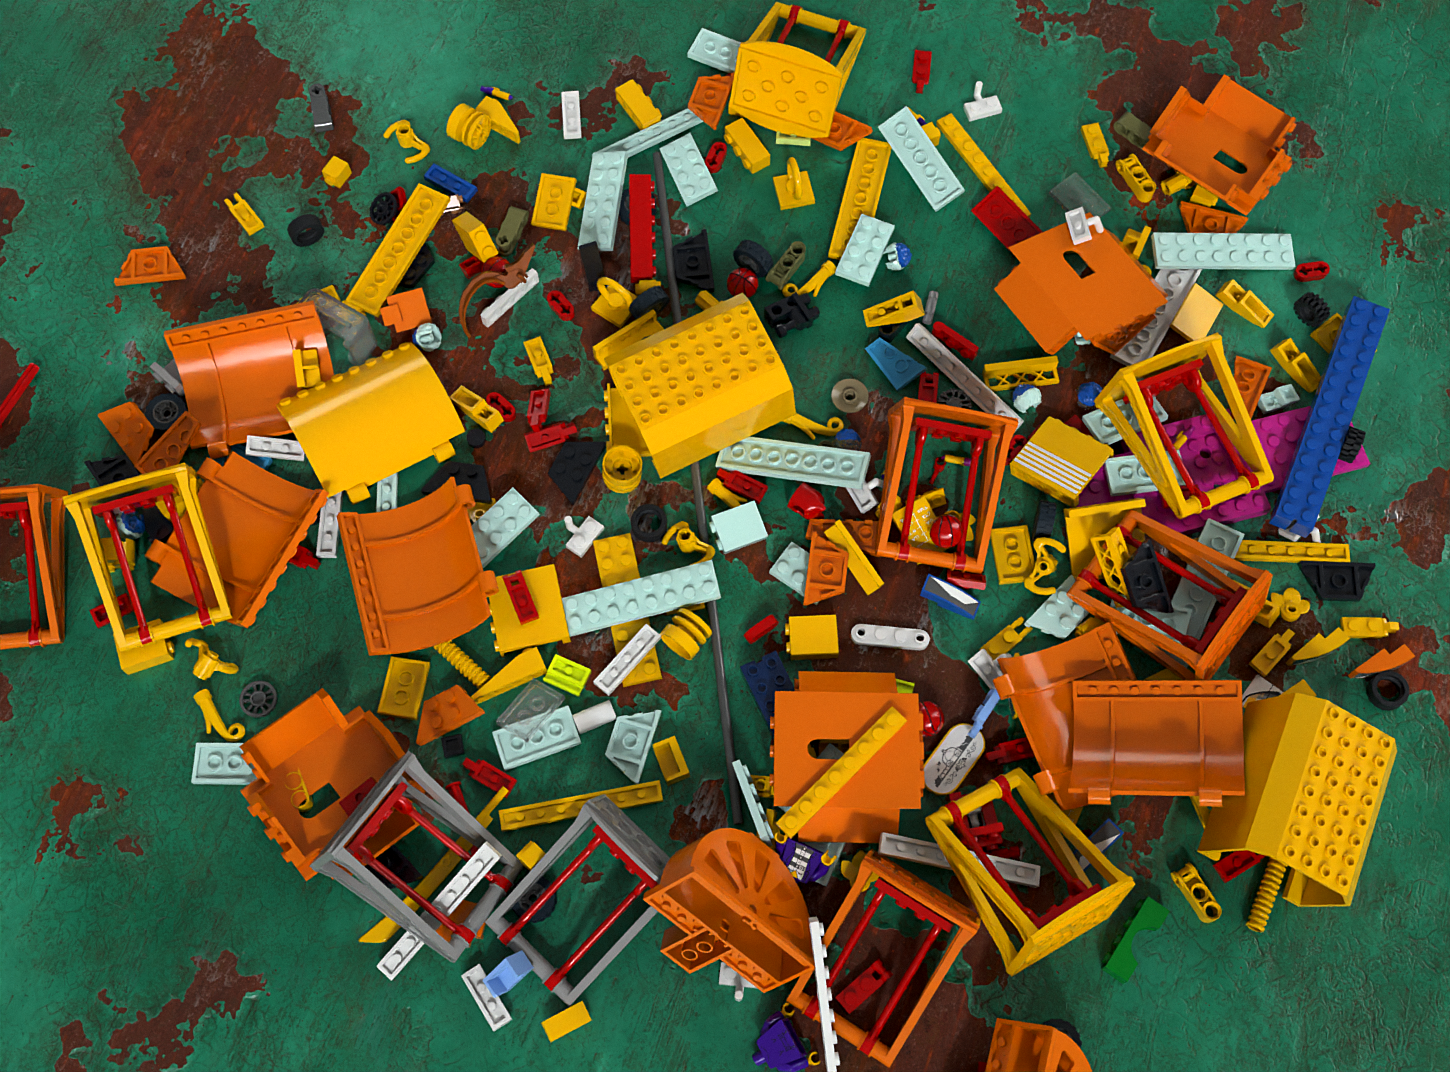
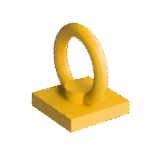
[773,157,815,210]
[591,277,637,328]

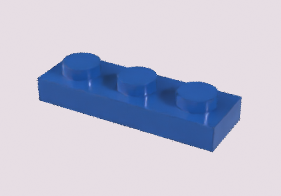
[424,163,478,203]

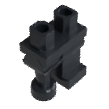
[764,292,820,338]

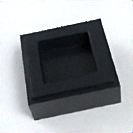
[441,734,465,759]

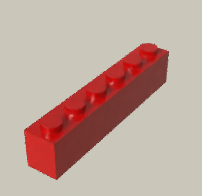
[629,174,656,283]

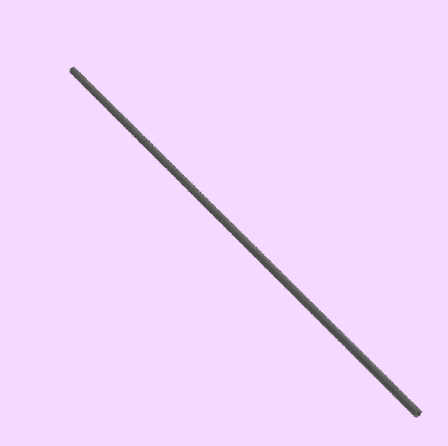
[653,152,744,825]

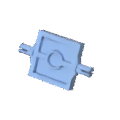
[968,688,1000,739]

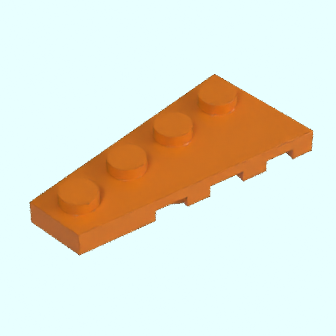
[1231,355,1272,419]
[134,411,201,474]
[805,519,880,557]

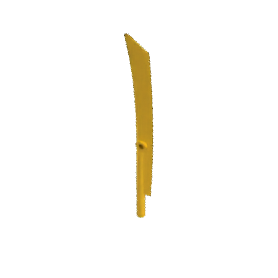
[358,786,509,943]

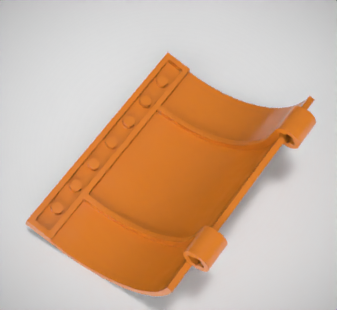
[164,300,335,459]
[144,451,329,628]
[337,477,499,656]
[993,622,1137,812]
[1068,680,1245,807]

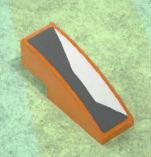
[1348,644,1415,678]

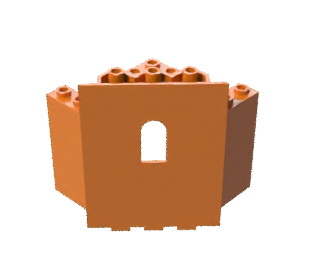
[1142,74,1297,216]
[994,212,1169,355]
[769,671,925,843]
[239,688,426,881]

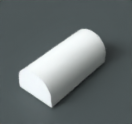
[572,700,617,734]

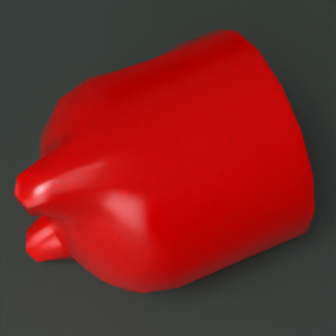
[787,482,826,520]

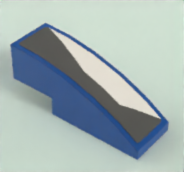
[920,574,981,620]
[1073,818,1124,871]

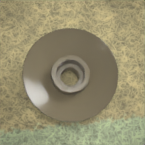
[831,379,869,413]

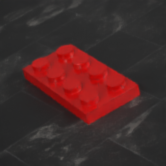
[971,186,1043,261]

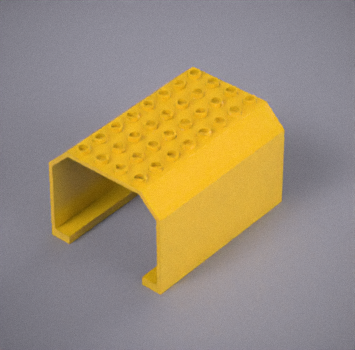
[604,293,796,479]
[1197,693,1397,907]

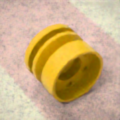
[446,103,492,150]
[602,445,642,494]
[660,608,712,660]

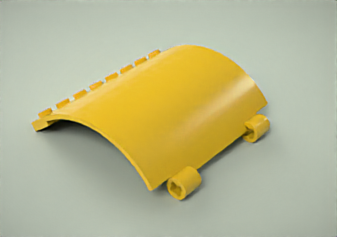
[276,342,465,505]

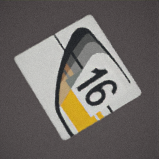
[1242,675,1284,709]

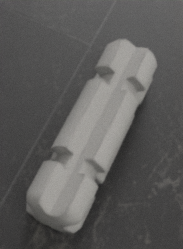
[922,291,939,325]

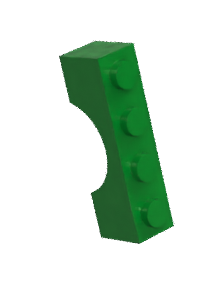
[1101,896,1170,984]

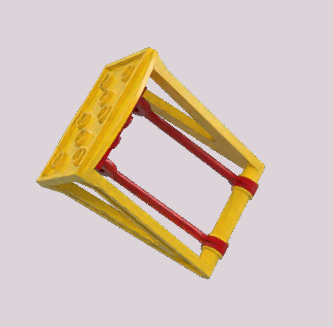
[729,2,866,138]
[1094,332,1274,519]
[63,462,233,652]
[925,767,1135,977]

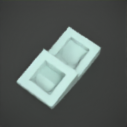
[1258,384,1300,415]

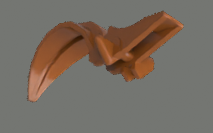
[458,242,535,339]

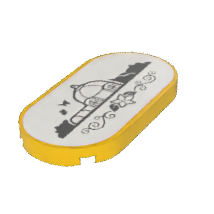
[923,723,985,796]

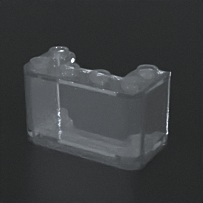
[299,288,377,366]

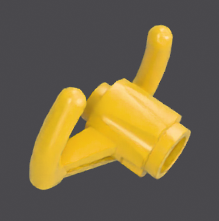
[383,120,431,164]
[662,521,715,565]
[1024,537,1066,595]
[185,638,239,680]

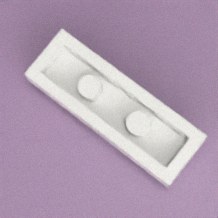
[561,91,582,139]
[245,435,305,461]
[461,964,513,1032]

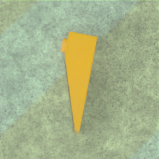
[471,647,547,704]

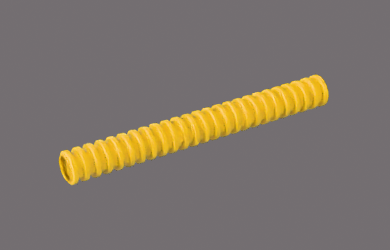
[434,640,491,690]
[1246,857,1288,932]

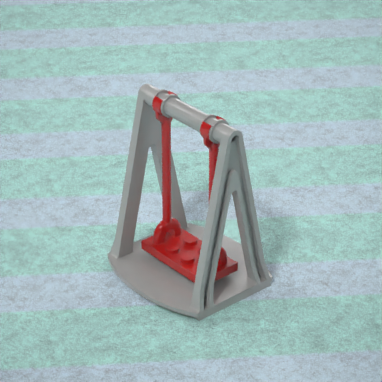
[310,751,524,963]
[485,794,670,1007]

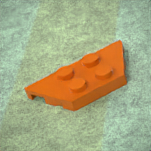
[688,72,734,130]
[812,111,873,151]
[1179,201,1248,233]
[114,246,186,286]
[97,402,154,465]
[803,532,849,605]
[416,685,485,746]

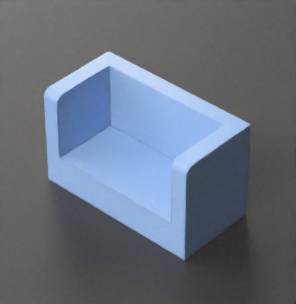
[482,950,534,998]

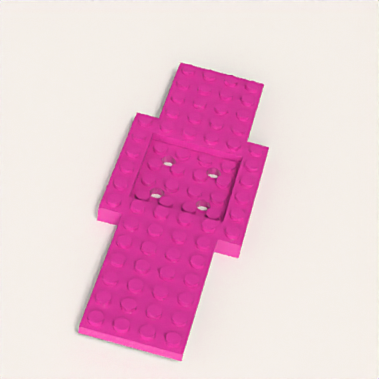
[1070,406,1370,535]

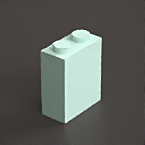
[709,500,768,554]

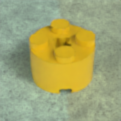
[101,537,135,573]

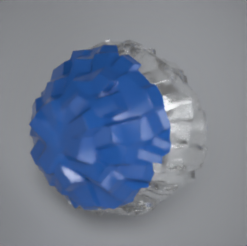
[1076,382,1103,411]
[832,429,862,451]

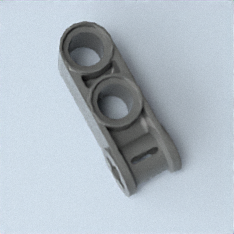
[309,83,334,133]

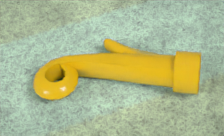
[782,260,837,297]
[782,413,844,440]
[707,478,748,509]
[193,689,245,742]

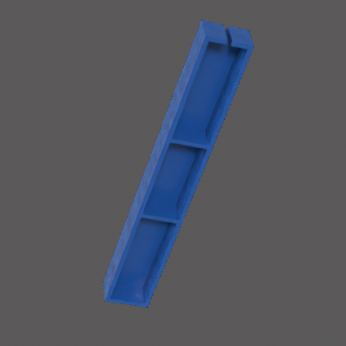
[1269,296,1390,538]

